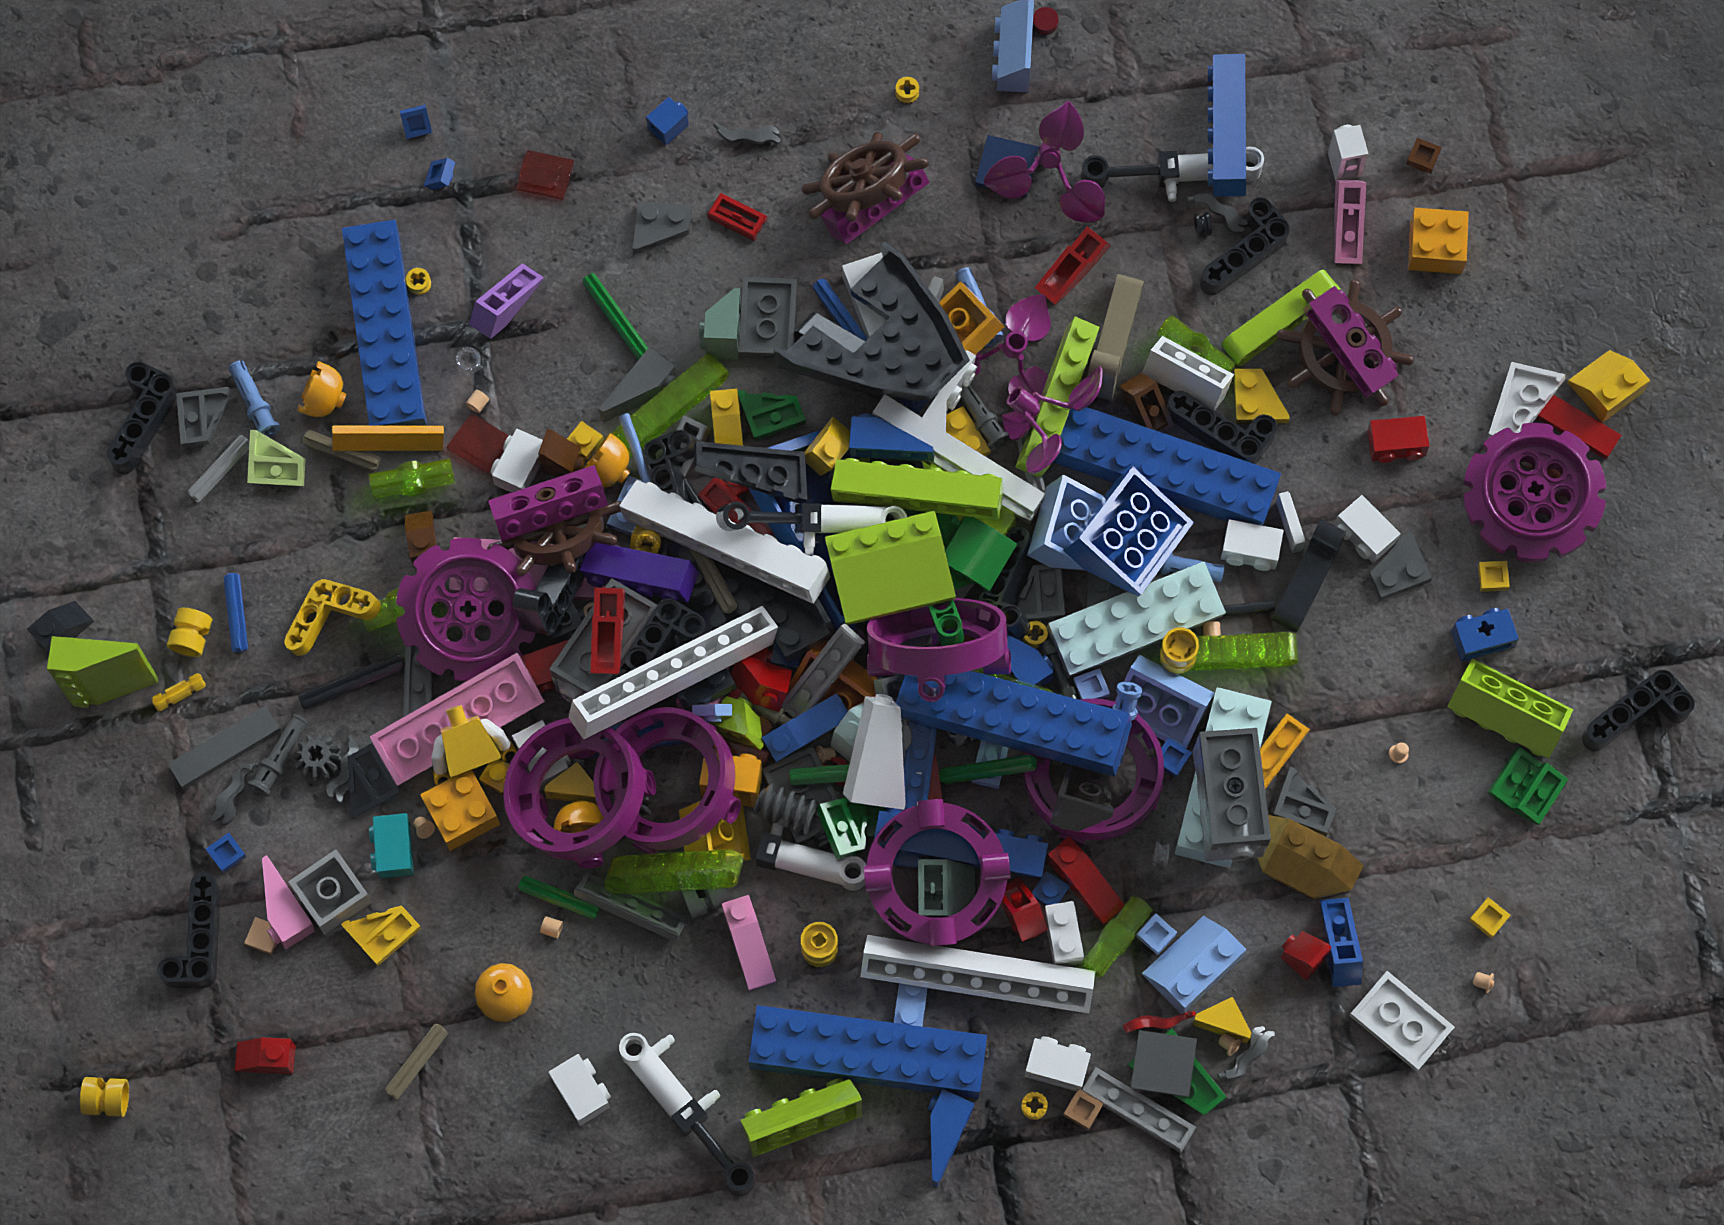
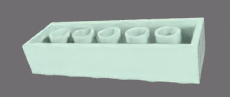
[1047,561,1226,678]
[1175,687,1272,868]

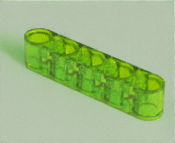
[612,353,730,458]
[1160,632,1299,671]
[604,849,744,894]

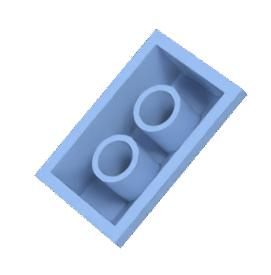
[992,0,1034,92]
[1027,475,1104,570]
[1115,655,1215,748]
[1142,916,1246,1014]

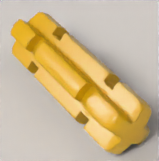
[151,673,206,711]

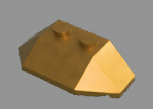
[1257,815,1364,900]

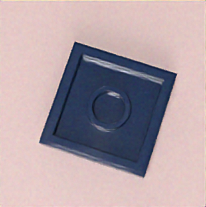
[975,135,1039,198]

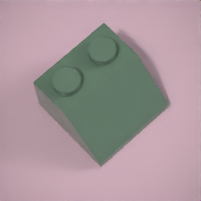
[699,288,741,360]

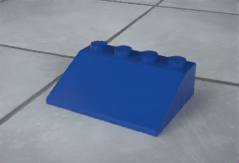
[1063,467,1194,597]

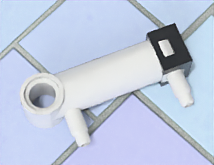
[755,817,866,891]

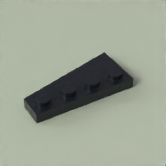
[694,441,807,504]

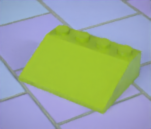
[825,511,956,625]
[47,636,158,708]
[740,1078,862,1158]

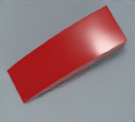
[1034,226,1111,305]
[590,587,625,674]

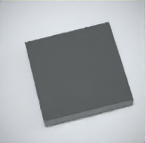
[1131,1030,1197,1097]

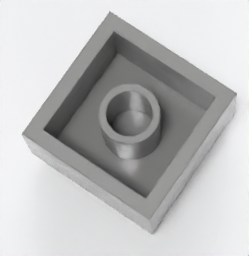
[288,849,372,935]

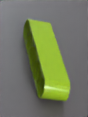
[1221,269,1341,366]

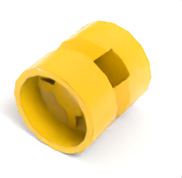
[166,607,213,657]
[1160,627,1199,674]
[801,922,838,967]
[80,1077,129,1117]

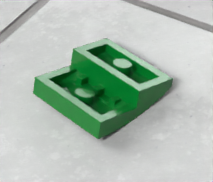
[945,516,1017,591]
[1487,747,1568,825]

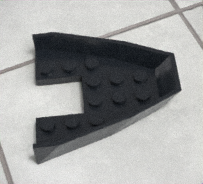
[773,241,970,401]
[659,540,836,712]

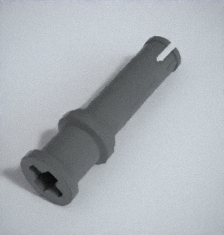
[960,384,1010,450]
[247,714,308,797]

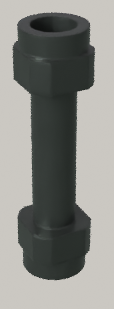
[1039,640,1079,700]

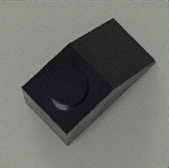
[27,601,94,655]

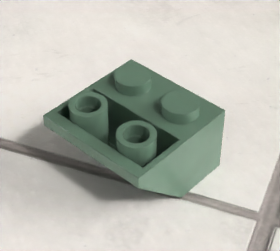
[918,859,976,923]

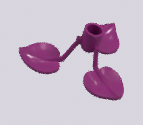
[983,101,1105,222]
[974,294,1051,402]
[1002,366,1103,474]

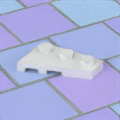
[1489,362,1565,437]

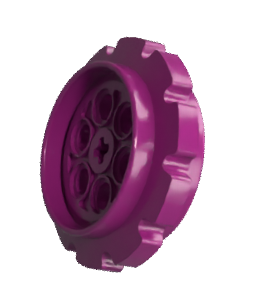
[1463,423,1606,562]
[396,538,536,681]

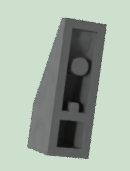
[599,348,677,422]

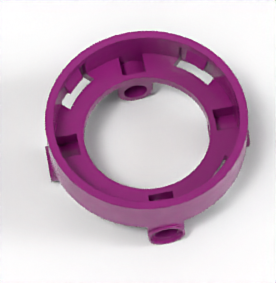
[867,598,1011,702]
[1023,699,1164,847]
[594,707,741,856]
[504,718,656,869]
[864,799,1010,946]

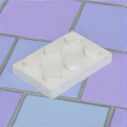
[1349,971,1454,1072]

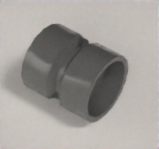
[678,870,728,919]

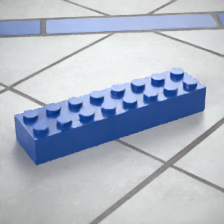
[342,220,427,426]
[1053,407,1281,526]
[896,671,1132,777]
[749,1005,987,1099]

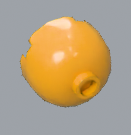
[297,361,346,418]
[584,433,631,489]
[553,800,604,833]
[475,963,533,1022]

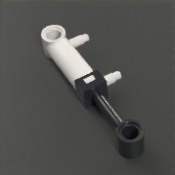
[1081,147,1264,202]
[716,502,907,555]
[619,1033,755,1196]

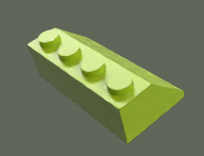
[1447,659,1574,758]

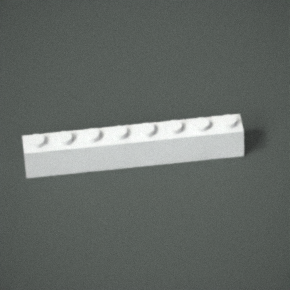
[619,480,830,604]
[568,606,778,739]
[860,935,1095,1013]

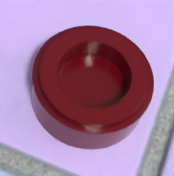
[1033,7,1059,35]

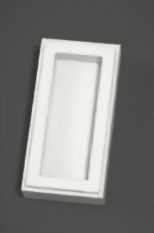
[1276,491,1305,553]

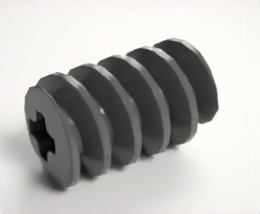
[753,782,817,835]

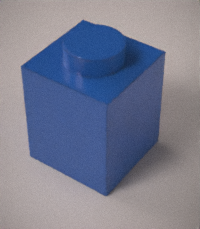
[646,97,689,146]

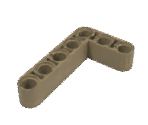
[1088,274,1144,401]

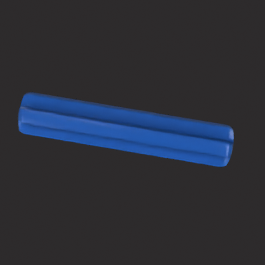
[812,279,867,341]
[224,573,248,653]

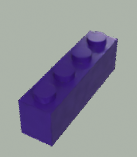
[580,543,699,603]

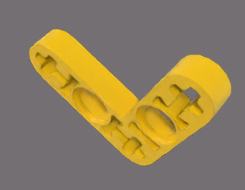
[284,579,381,656]

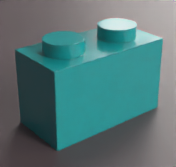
[369,813,414,879]

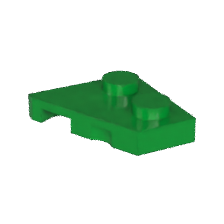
[737,390,806,441]
[816,797,867,860]

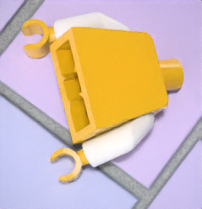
[431,705,517,785]

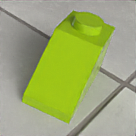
[709,696,763,750]

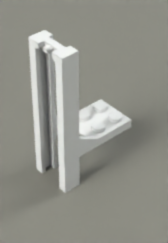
[872,350,1045,525]

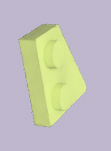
[247,430,306,486]

